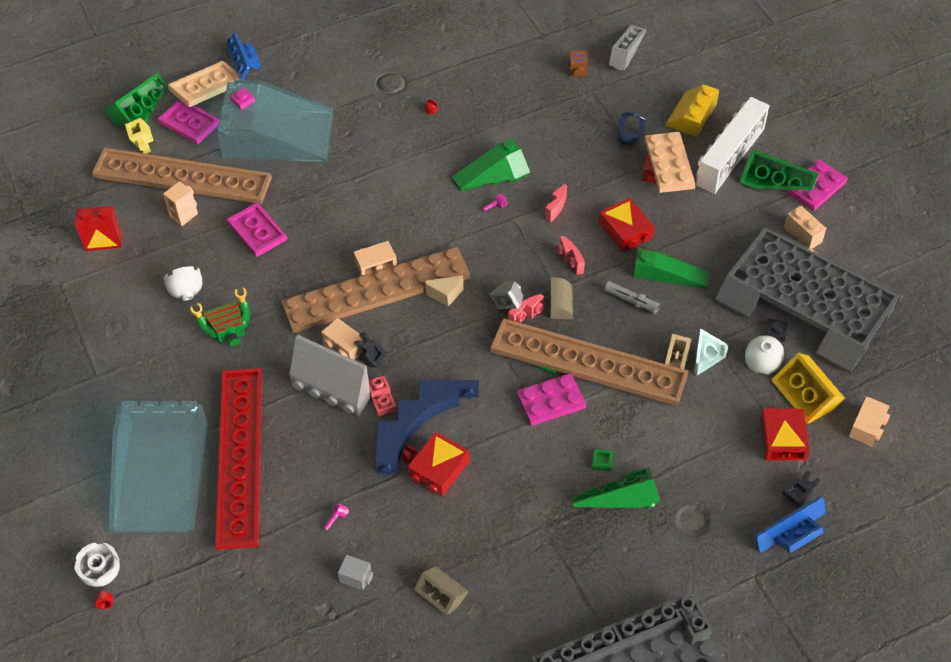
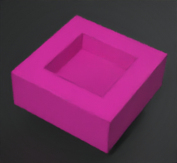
[230,87,255,110]

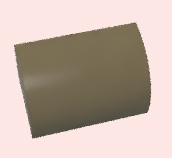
[550,277,573,319]
[414,567,469,615]

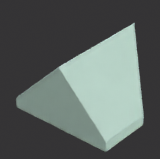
[694,329,728,376]

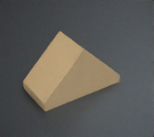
[425,275,463,307]
[665,334,692,369]

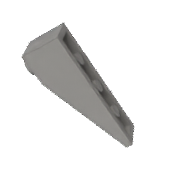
[609,25,646,70]

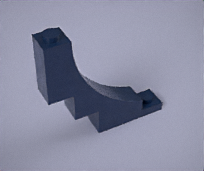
[376,380,479,475]

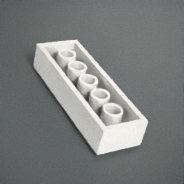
[695,97,769,194]

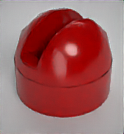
[424,99,438,114]
[402,446,418,464]
[95,590,113,609]

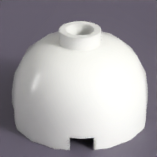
[163,267,203,301]
[745,335,784,375]
[74,543,120,587]

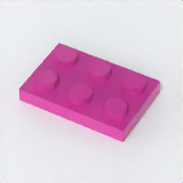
[158,99,220,145]
[785,159,848,211]
[227,202,287,257]
[516,373,586,426]

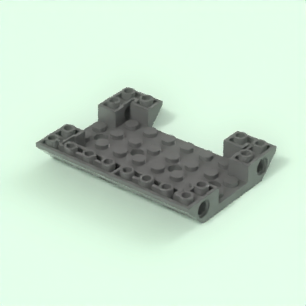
[715,227,903,374]
[532,592,725,662]

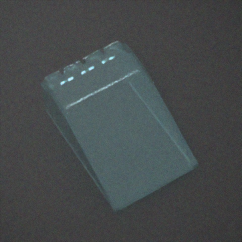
[218,80,334,162]
[109,401,208,532]

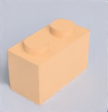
[163,181,198,226]
[784,206,826,248]
[354,241,397,276]
[321,318,362,360]
[849,397,890,447]

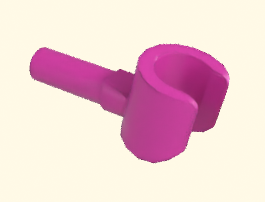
[482,194,508,211]
[324,504,349,530]

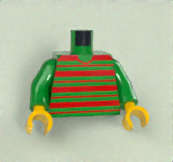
[190,287,251,346]

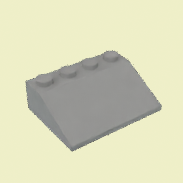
[290,335,371,416]

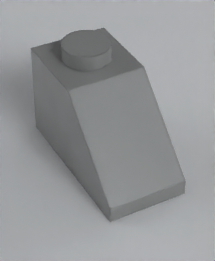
[489,281,524,309]

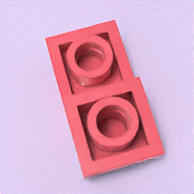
[545,184,567,223]
[557,236,585,275]
[508,294,544,323]
[368,375,397,417]

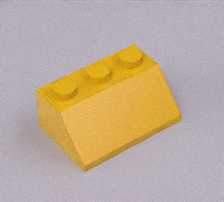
[665,84,719,137]
[771,353,845,424]

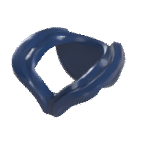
[617,112,646,144]

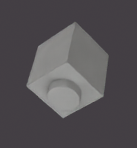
[338,555,373,591]

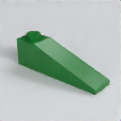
[105,72,168,129]
[452,138,530,191]
[739,149,819,190]
[634,247,710,289]
[572,467,660,508]

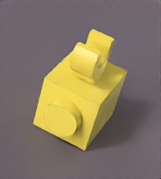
[125,118,153,154]

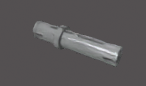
[604,281,660,314]

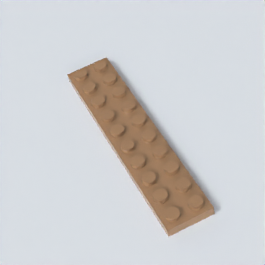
[92,148,272,204]
[281,247,470,333]
[491,318,689,406]

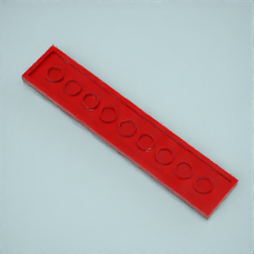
[215,368,263,550]

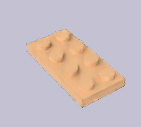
[168,61,244,107]
[645,132,695,193]

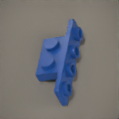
[226,33,261,80]
[755,496,826,553]

